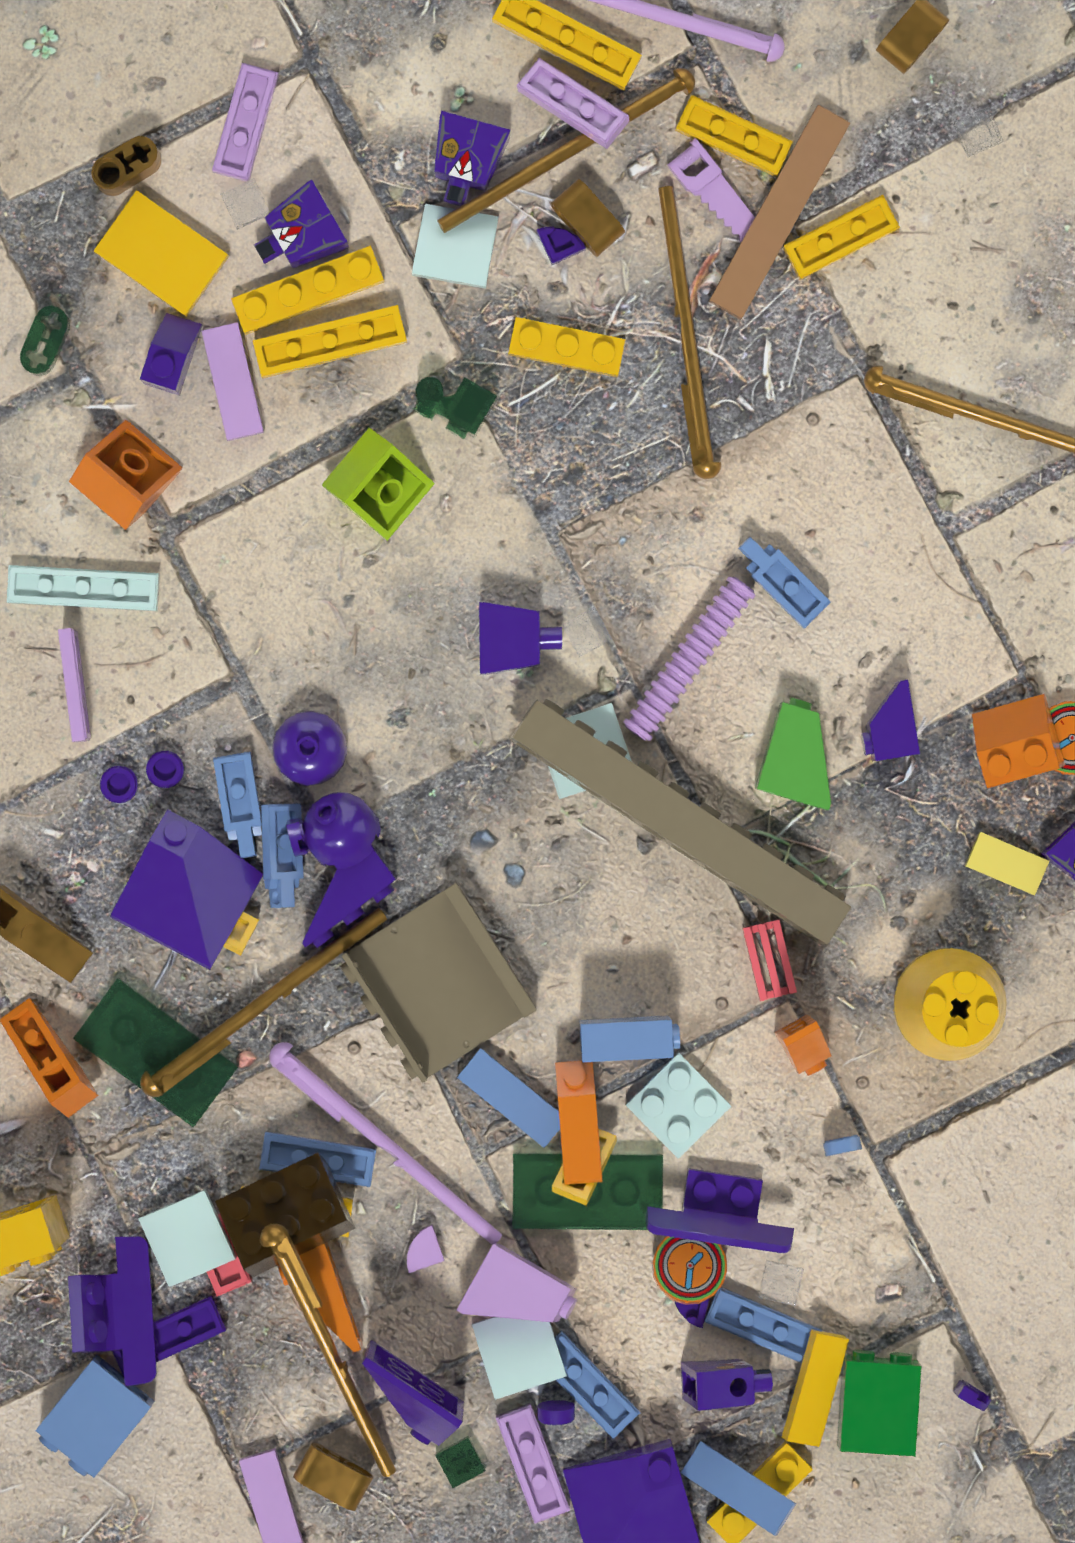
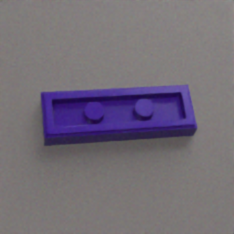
[112,1295,227,1377]

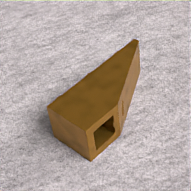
[0,885,93,983]

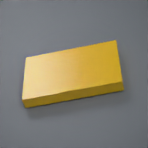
[94,190,229,317]

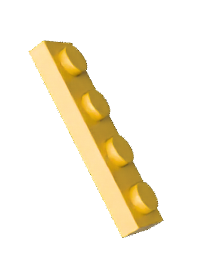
[492,0,642,91]
[231,245,384,335]
[253,305,407,379]

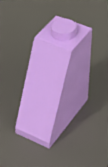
[457,1244,577,1322]

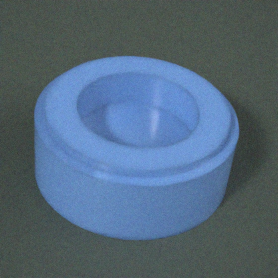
[823,1135,862,1156]

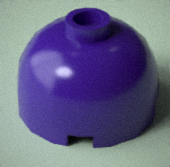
[272,711,348,786]
[303,792,381,869]

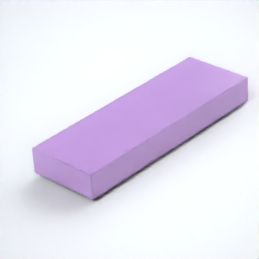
[517,58,629,149]
[212,63,279,182]
[201,322,264,441]
[58,628,91,742]
[496,1403,570,1523]
[239,1448,304,1543]

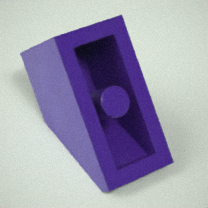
[140,313,203,396]
[861,680,920,762]

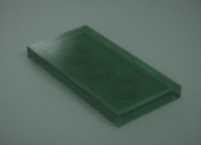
[73,978,239,1128]
[512,1152,663,1230]

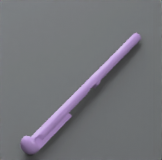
[587,0,785,62]
[269,1042,502,1245]

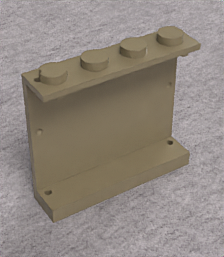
[340,882,537,1083]

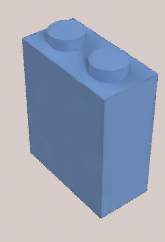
[579,1015,680,1062]
[35,1354,155,1478]

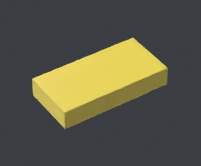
[965,832,1049,895]

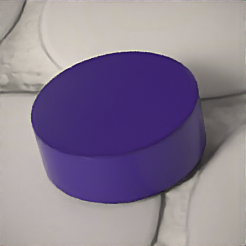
[146,751,185,788]
[100,766,139,803]
[537,1400,575,1425]

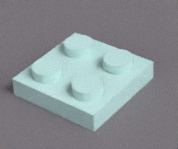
[625,1052,732,1159]

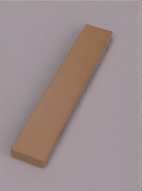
[708,105,850,320]

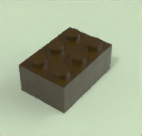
[215,1152,356,1277]

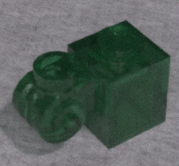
[413,377,497,440]

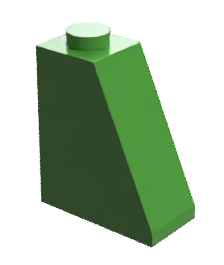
[754,698,831,810]

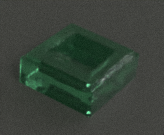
[435,1435,486,1488]

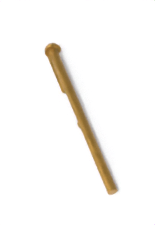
[437,68,695,233]
[658,186,721,479]
[864,366,1075,454]
[140,908,387,1097]
[260,1224,396,1477]

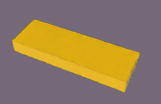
[675,95,793,177]
[783,195,900,280]
[782,1330,849,1447]

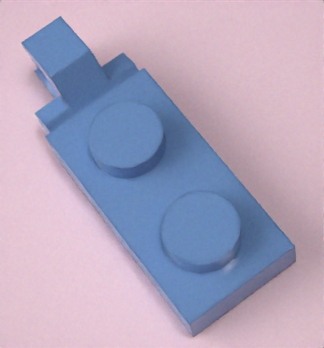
[738,537,831,629]
[213,752,262,858]
[261,804,304,908]

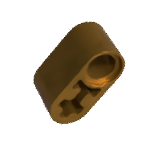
[875,0,950,74]
[91,136,161,196]
[550,179,625,257]
[293,1442,374,1511]

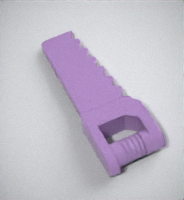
[667,138,755,242]

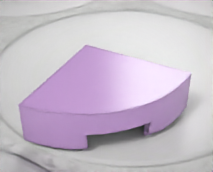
[407,1224,445,1273]

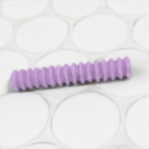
[623,576,756,741]

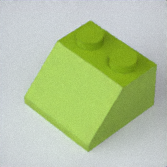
[322,428,435,541]

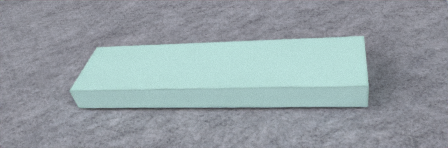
[7,565,160,611]

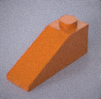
[0,998,98,1118]
[774,1014,832,1076]
[555,1060,602,1185]
[278,1242,363,1352]

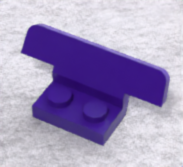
[646,1168,794,1253]
[68,1237,157,1386]

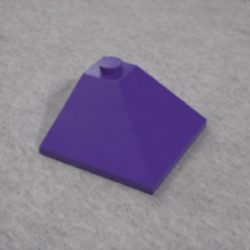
[110,809,263,970]
[362,1340,464,1446]
[563,1438,700,1543]

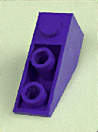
[302,846,397,948]

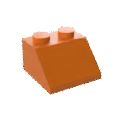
[69,420,183,530]
[972,693,1065,789]

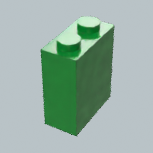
[837,1350,922,1457]

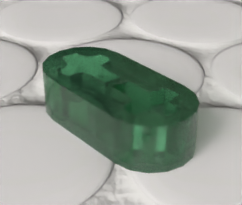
[20,306,70,376]

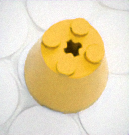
[893,948,1007,1061]

